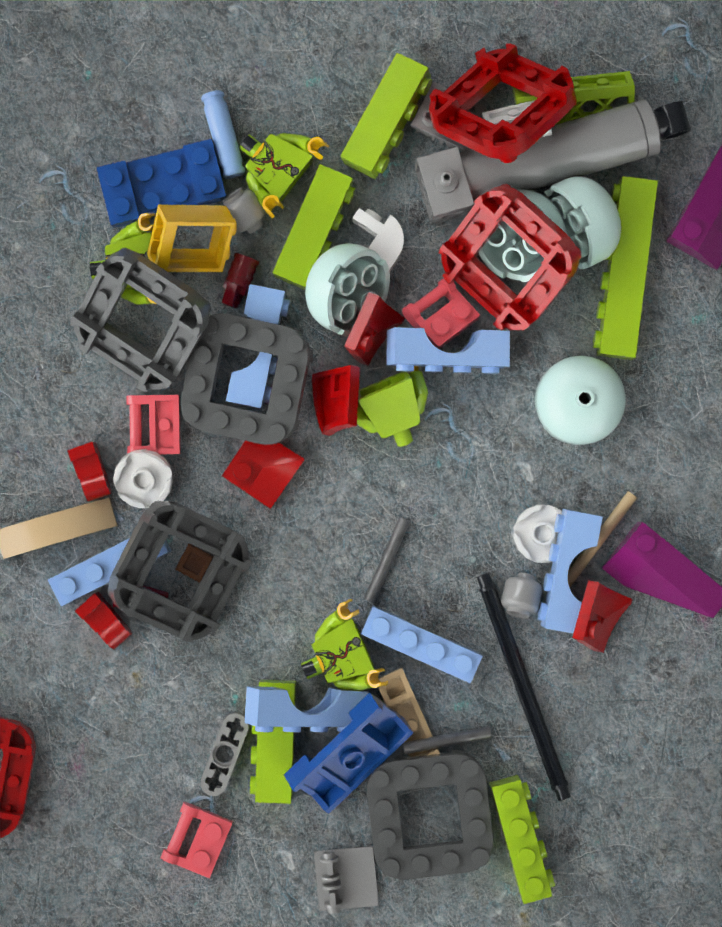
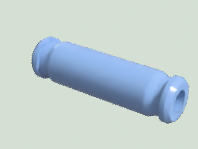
[201,90,246,179]

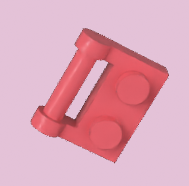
[402,278,480,349]
[126,395,181,455]
[160,802,233,879]

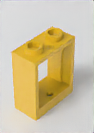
[147,204,237,272]

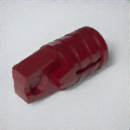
[222,253,260,309]

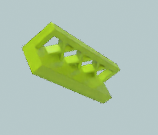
[512,71,635,125]

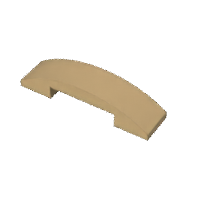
[0,498,118,559]
[378,668,440,757]

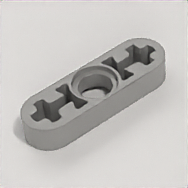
[200,712,249,796]

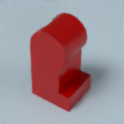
[67,442,111,502]
[75,592,132,650]

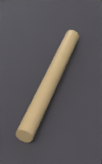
[568,491,637,588]

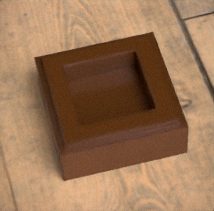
[175,543,214,583]

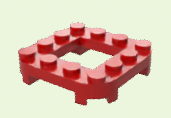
[429,43,577,163]
[439,184,581,331]
[0,717,36,838]

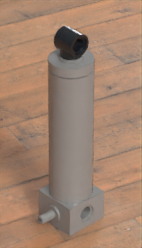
[415,99,691,225]

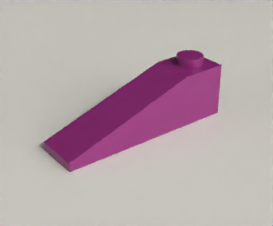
[666,144,722,271]
[601,522,722,618]

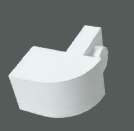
[352,208,404,273]

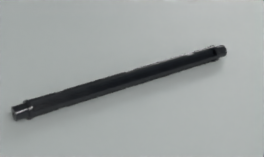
[477,573,571,801]

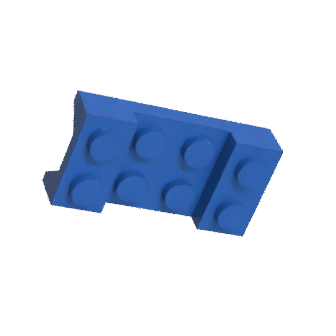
[96,139,227,228]
[284,692,414,814]

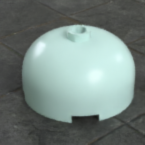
[543,176,621,269]
[478,189,566,282]
[305,243,390,337]
[535,356,626,445]

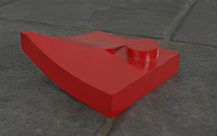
[344,292,405,366]
[312,365,360,436]
[221,441,305,509]
[572,580,633,653]

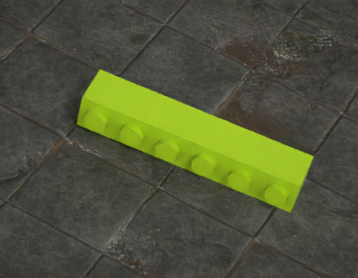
[593,176,658,360]

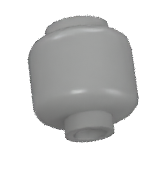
[222,188,266,234]
[501,572,543,619]

